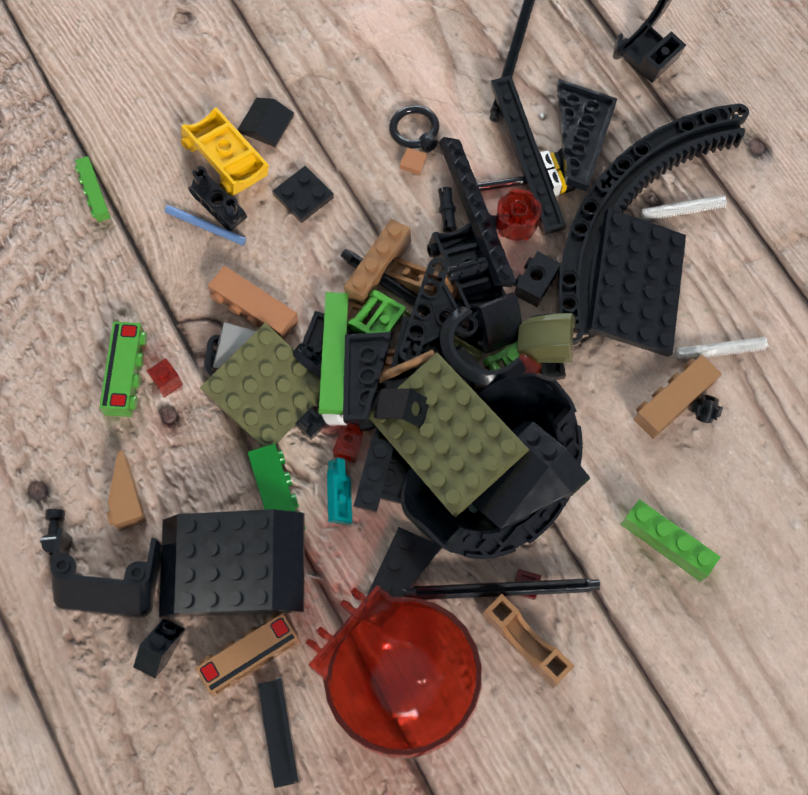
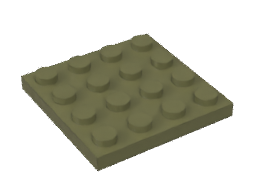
[200,323,321,447]

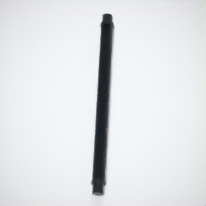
[490,0,535,122]
[341,249,487,354]
[403,578,600,601]

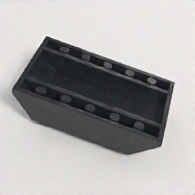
[159,509,305,618]

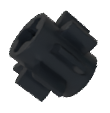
[691,395,723,423]

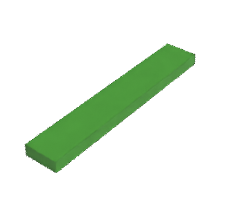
[319,292,348,415]

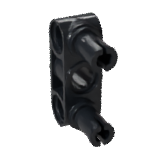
[188,166,247,231]

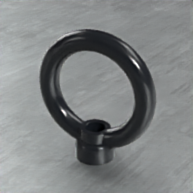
[389,105,440,153]

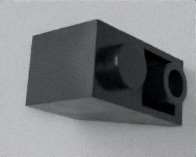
[133,618,185,678]

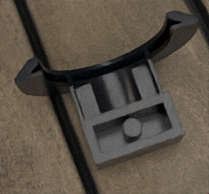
[613,0,686,83]
[440,306,526,393]

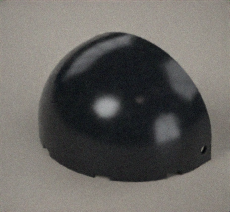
[401,373,583,559]

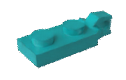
[327,458,353,525]

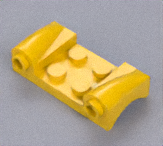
[180,107,269,196]

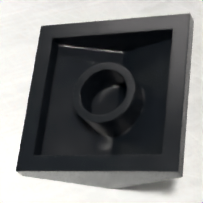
[237,97,294,148]

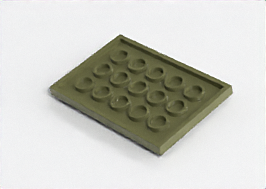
[369,352,529,518]

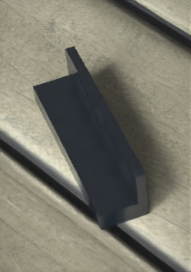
[258,677,300,788]

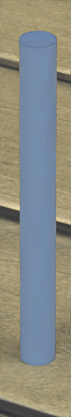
[165,205,246,246]

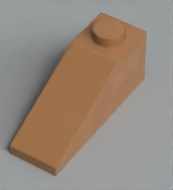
[384,258,454,296]
[106,450,147,531]

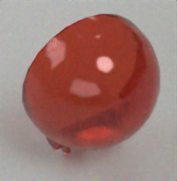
[305,585,482,759]

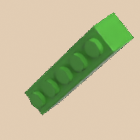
[74,156,111,222]

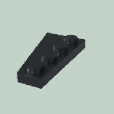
[343,332,392,424]

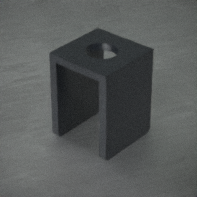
[374,388,429,428]

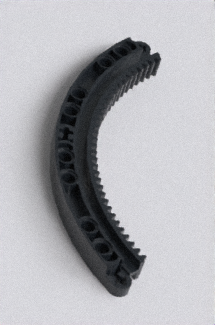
[556,103,749,345]

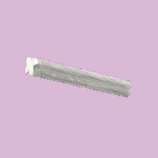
[641,195,727,221]
[676,337,769,361]

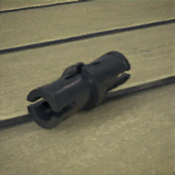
[438,187,457,232]

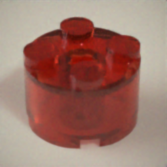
[496,189,542,241]

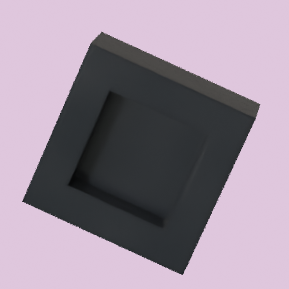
[295,407,327,440]

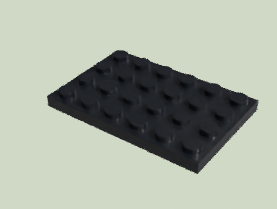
[588,208,686,357]

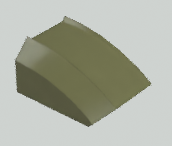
[517,313,575,363]

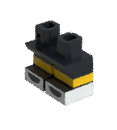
[540,148,575,196]

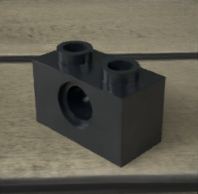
[513,251,561,307]

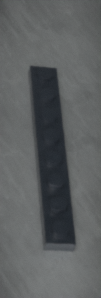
[490,75,566,235]
[439,137,517,287]

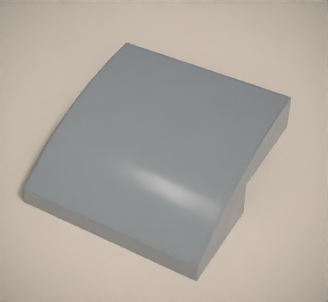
[213,322,256,369]

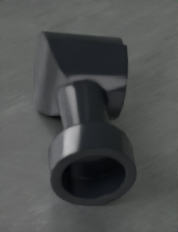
[40,509,65,556]

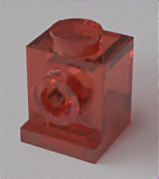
[333,424,364,463]

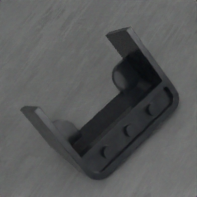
[50,528,162,618]

